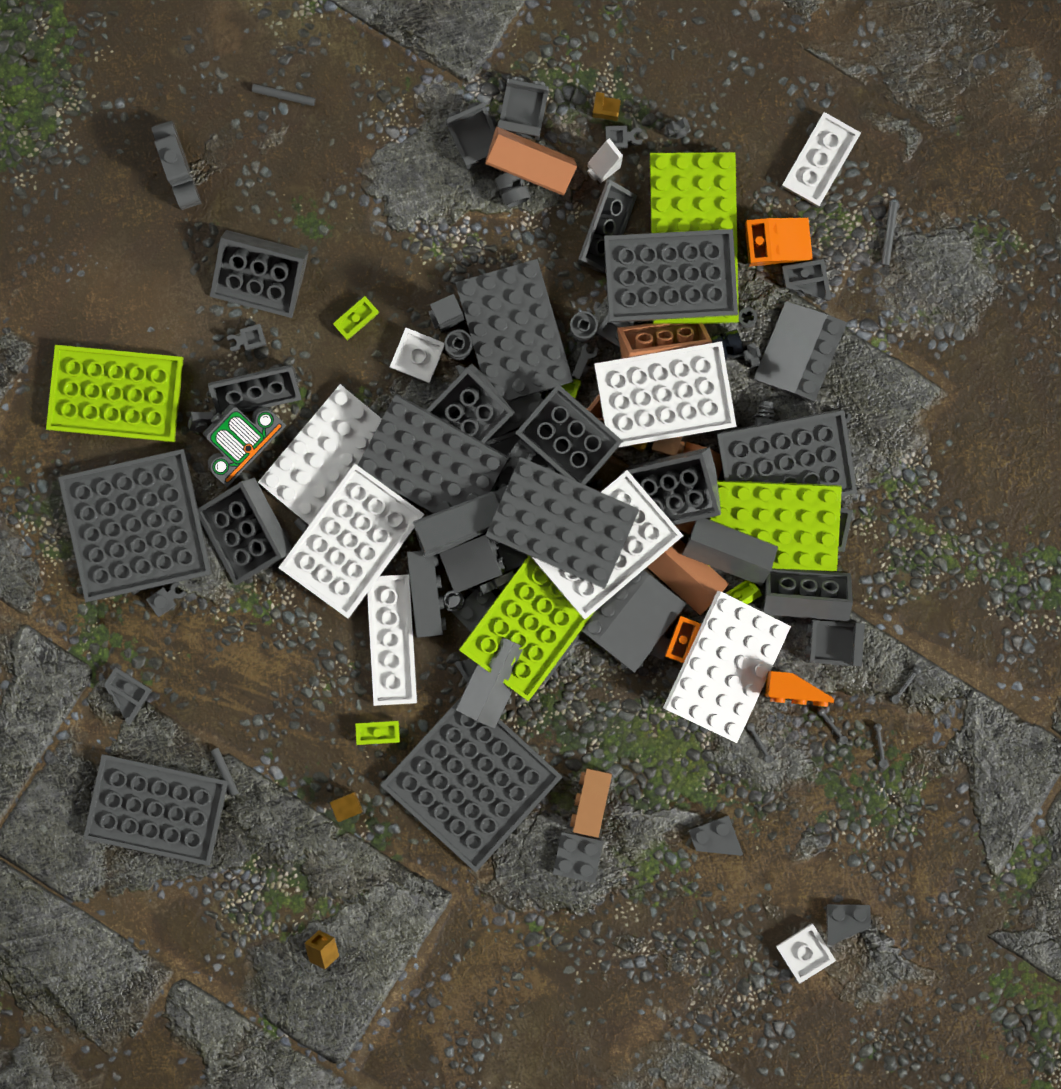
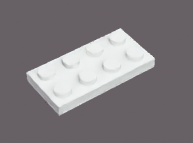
[781,112,861,207]

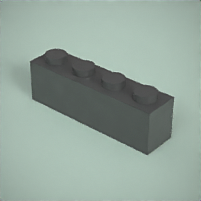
[407,550,447,638]

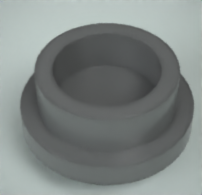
[443,590,464,612]

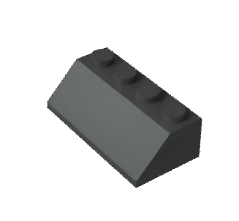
[763,569,853,621]

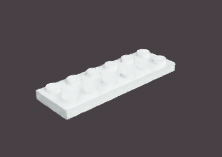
[367,574,417,706]

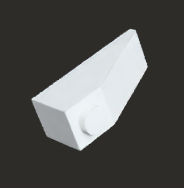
[587,138,623,183]

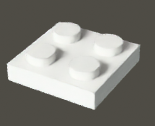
[390,328,445,384]
[776,923,836,984]

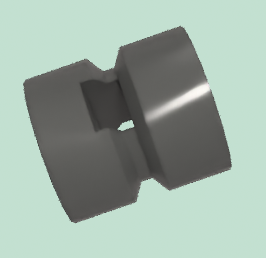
[495,173,531,208]
[570,311,598,342]
[445,330,473,361]

